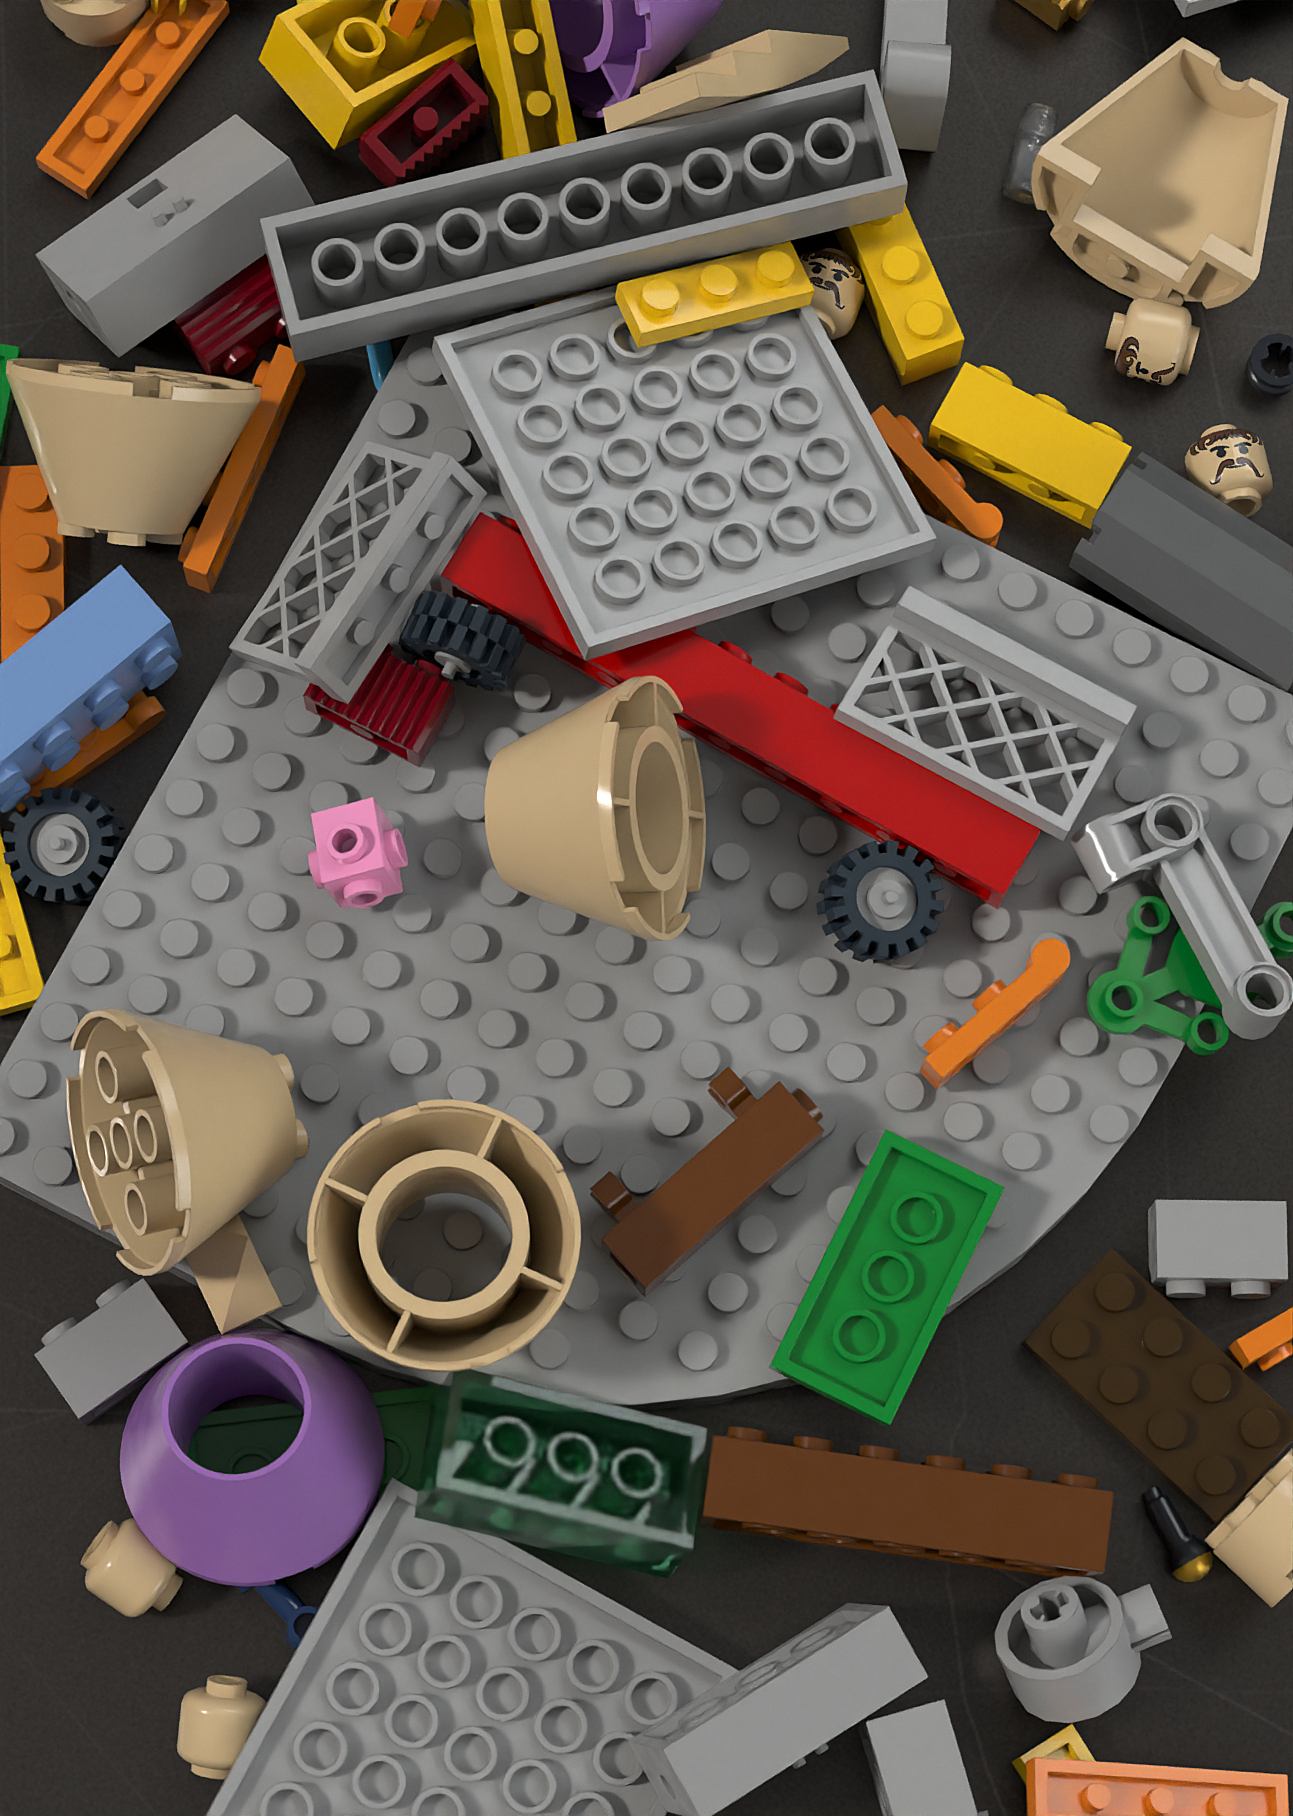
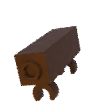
[590,1067,824,1297]

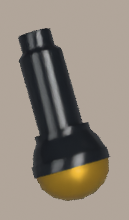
[1141,1486,1213,1582]

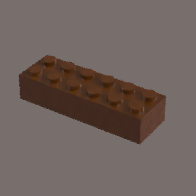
[700,1427,1114,1579]

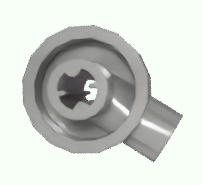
[995,1576,1172,1723]

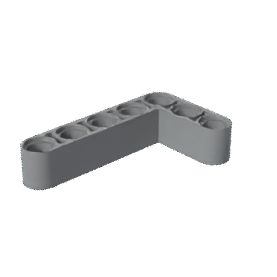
[879,0,951,152]

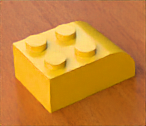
[259,0,479,150]

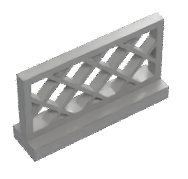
[229,441,487,704]
[833,585,1137,842]

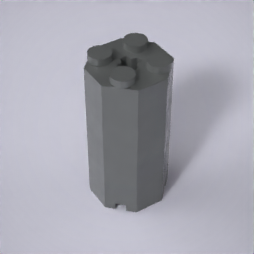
[1069,452,1293,695]

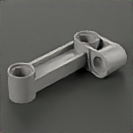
[1070,793,1293,1040]

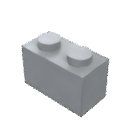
[1148,1200,1288,1299]
[34,1278,191,1426]

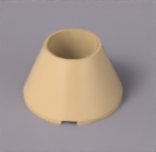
[484,676,706,941]
[307,1099,581,1372]

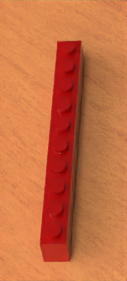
[440,512,1041,909]

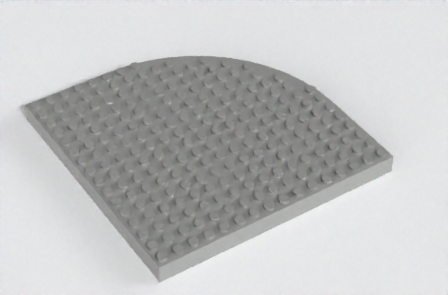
[0,310,1293,1414]

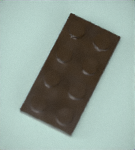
[1022,1248,1293,1525]

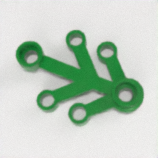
[1087,896,1293,1055]

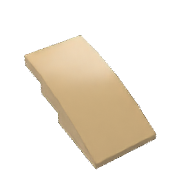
[602,29,849,133]

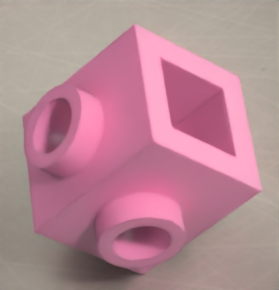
[308,797,408,908]

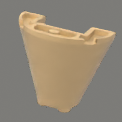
[1031,37,1289,309]

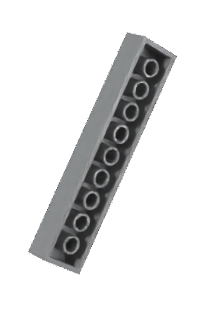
[260,69,908,363]

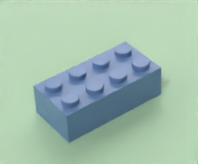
[0,565,182,813]

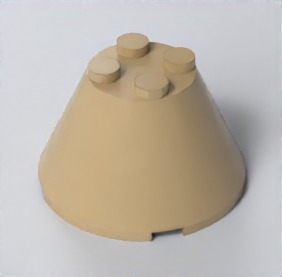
[6,358,261,546]
[66,1008,308,1276]

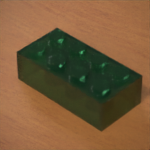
[414,1369,707,1579]

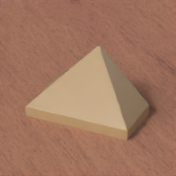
[186,1213,282,1335]

